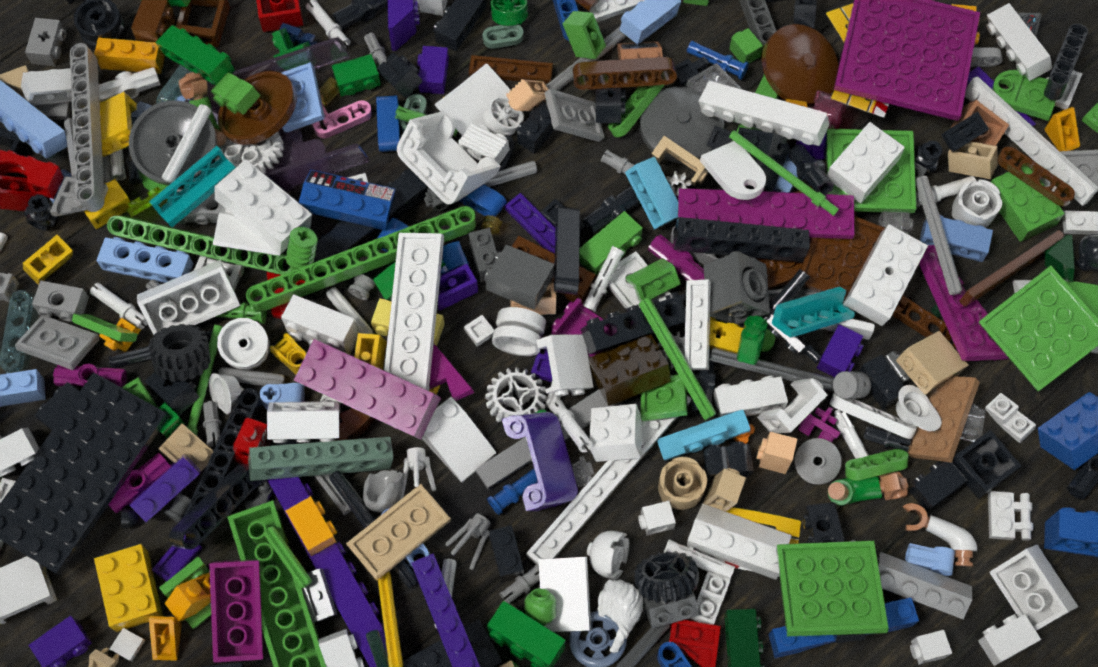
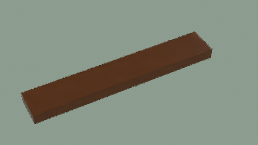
[959,230,1064,307]

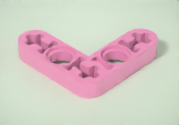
[311,100,372,139]

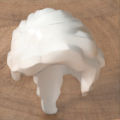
[597,579,643,653]

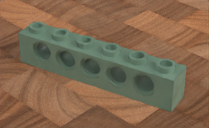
[248,437,393,481]

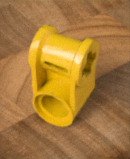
[269,333,306,374]

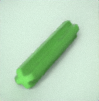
[263,526,312,588]

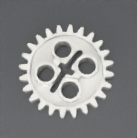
[215,132,284,174]

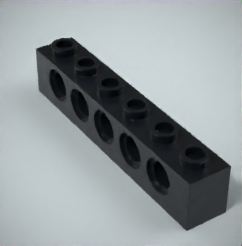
[673,217,810,263]
[580,290,686,355]
[802,502,866,643]

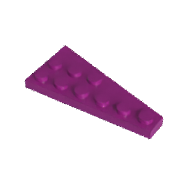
[919,245,1009,361]

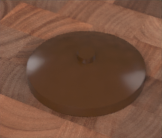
[762,24,839,106]
[218,71,297,145]

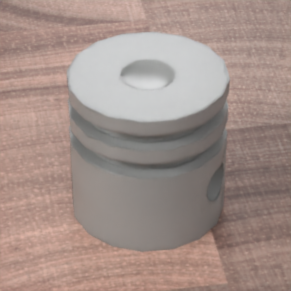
[833,372,871,399]

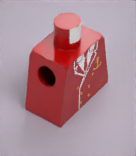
[233,418,272,464]

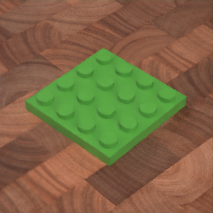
[826,129,916,213]
[978,266,1098,392]
[776,541,889,636]

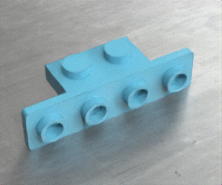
[657,410,751,461]

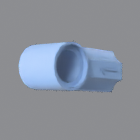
[905,543,955,576]

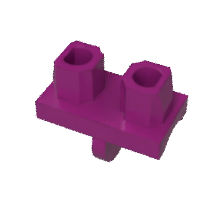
[798,407,840,442]

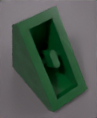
[1044,235,1074,282]

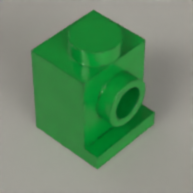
[158,403,185,439]

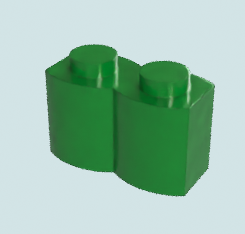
[736,316,768,365]

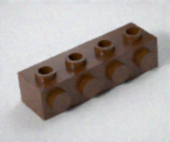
[512,236,595,304]

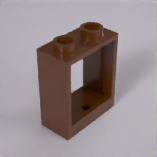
[176,0,230,48]

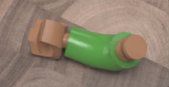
[179,72,227,147]

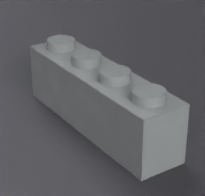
[877,552,972,619]

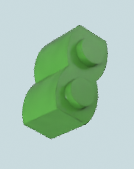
[211,73,260,115]

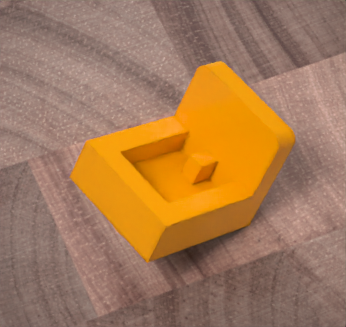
[99,318,141,352]

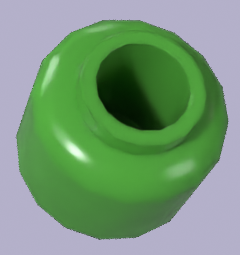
[525,588,556,626]

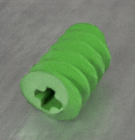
[286,227,318,271]

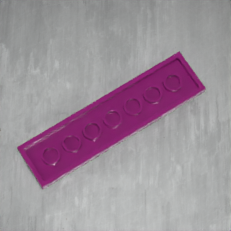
[678,188,854,239]

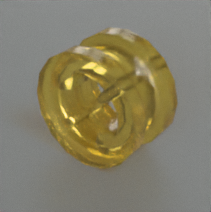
[481,215,502,234]

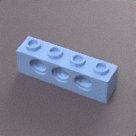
[96,237,193,283]

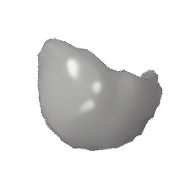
[363,470,403,512]

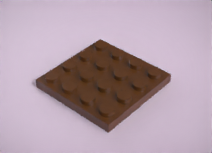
[801,216,885,302]

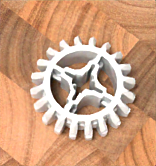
[485,367,547,422]

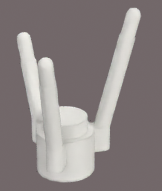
[399,447,436,501]

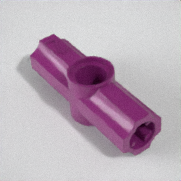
[648,235,704,281]
[53,364,127,388]
[109,453,170,514]

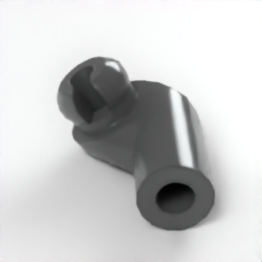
[244,481,273,510]

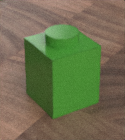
[730,28,763,63]

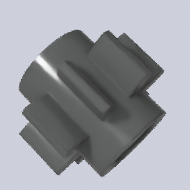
[424,188,449,211]

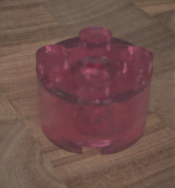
[810,90,847,129]

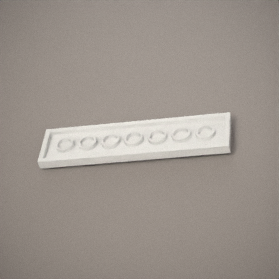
[384,233,444,391]

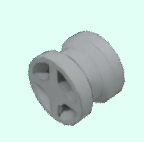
[348,274,375,300]

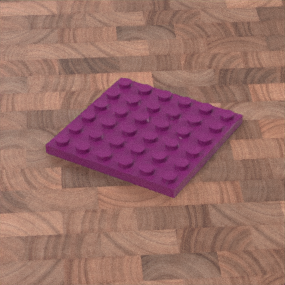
[833,0,980,121]

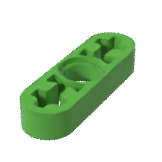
[845,449,908,481]

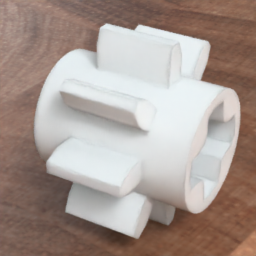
[666,171,691,196]

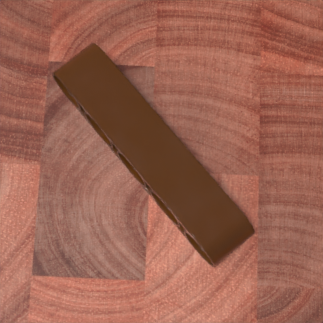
[572,57,677,90]

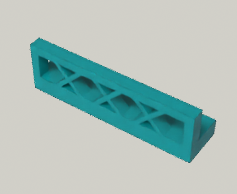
[149,146,236,228]
[771,287,855,338]

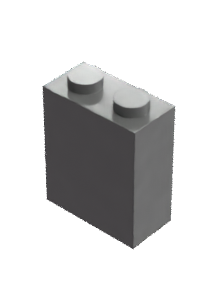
[484,245,555,310]

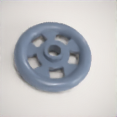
[570,611,627,667]

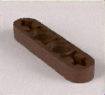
[998,147,1075,206]
[892,295,957,351]

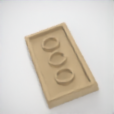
[346,484,451,581]

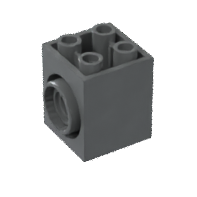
[704,251,770,325]

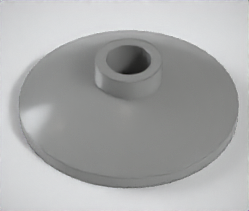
[795,438,841,484]

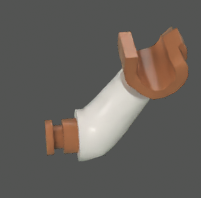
[902,503,977,566]

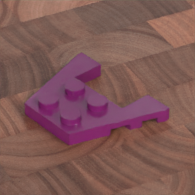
[393,343,474,429]

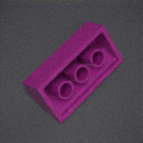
[209,560,263,662]

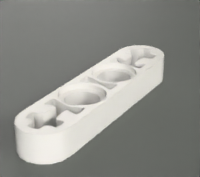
[830,392,917,439]

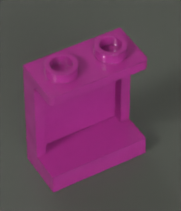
[551,298,611,358]

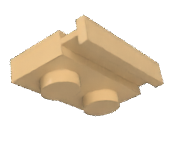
[158,424,213,472]

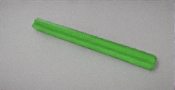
[639,298,716,420]

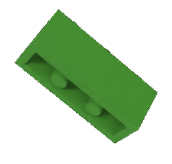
[579,211,643,276]

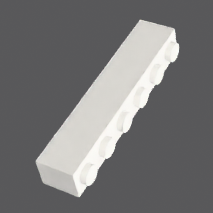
[699,81,829,146]

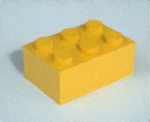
[94,544,163,632]

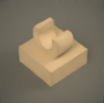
[88,647,119,667]

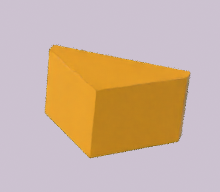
[1044,107,1080,152]
[149,616,182,661]

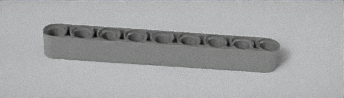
[70,43,104,212]

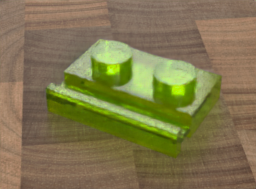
[125,186,165,217]

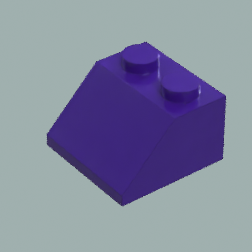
[388,0,420,51]

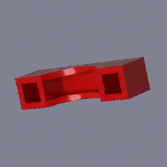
[0,150,64,199]

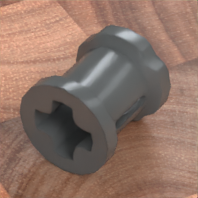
[164,493,191,522]

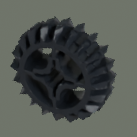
[634,551,699,603]

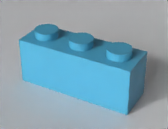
[625,156,678,230]

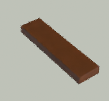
[469,55,553,84]

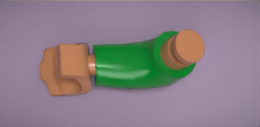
[828,471,908,505]

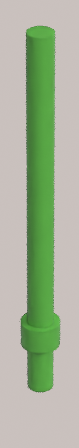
[729,130,839,216]
[187,325,223,436]

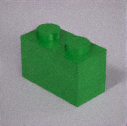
[332,54,380,96]

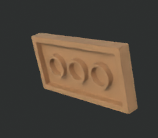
[907,376,980,462]

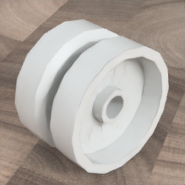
[492,307,546,356]
[217,318,270,370]

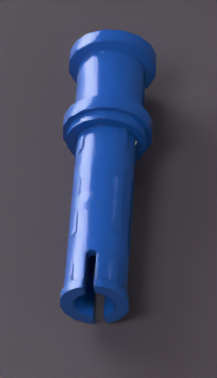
[687,41,749,80]
[487,469,538,515]

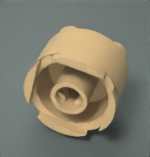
[658,457,707,510]

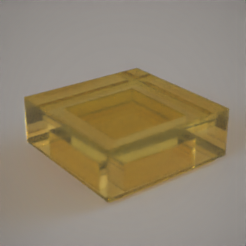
[319,77,339,106]

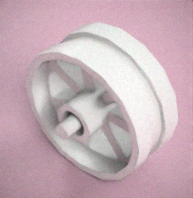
[483,96,524,136]

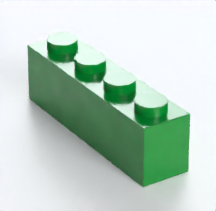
[155,25,235,86]

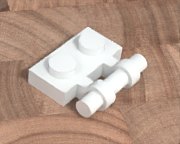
[988,491,1033,541]

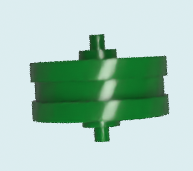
[491,0,528,26]

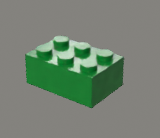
[487,600,565,667]

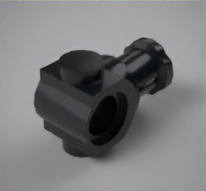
[914,141,942,175]
[24,194,59,232]

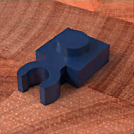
[279,23,317,50]

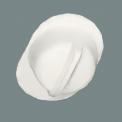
[209,373,243,414]
[896,385,941,431]

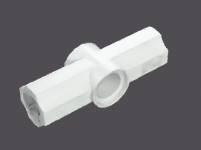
[99,67,161,103]

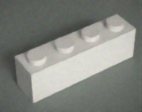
[986,3,1052,81]

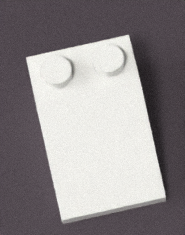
[422,397,497,483]

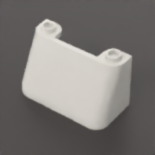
[397,111,501,204]

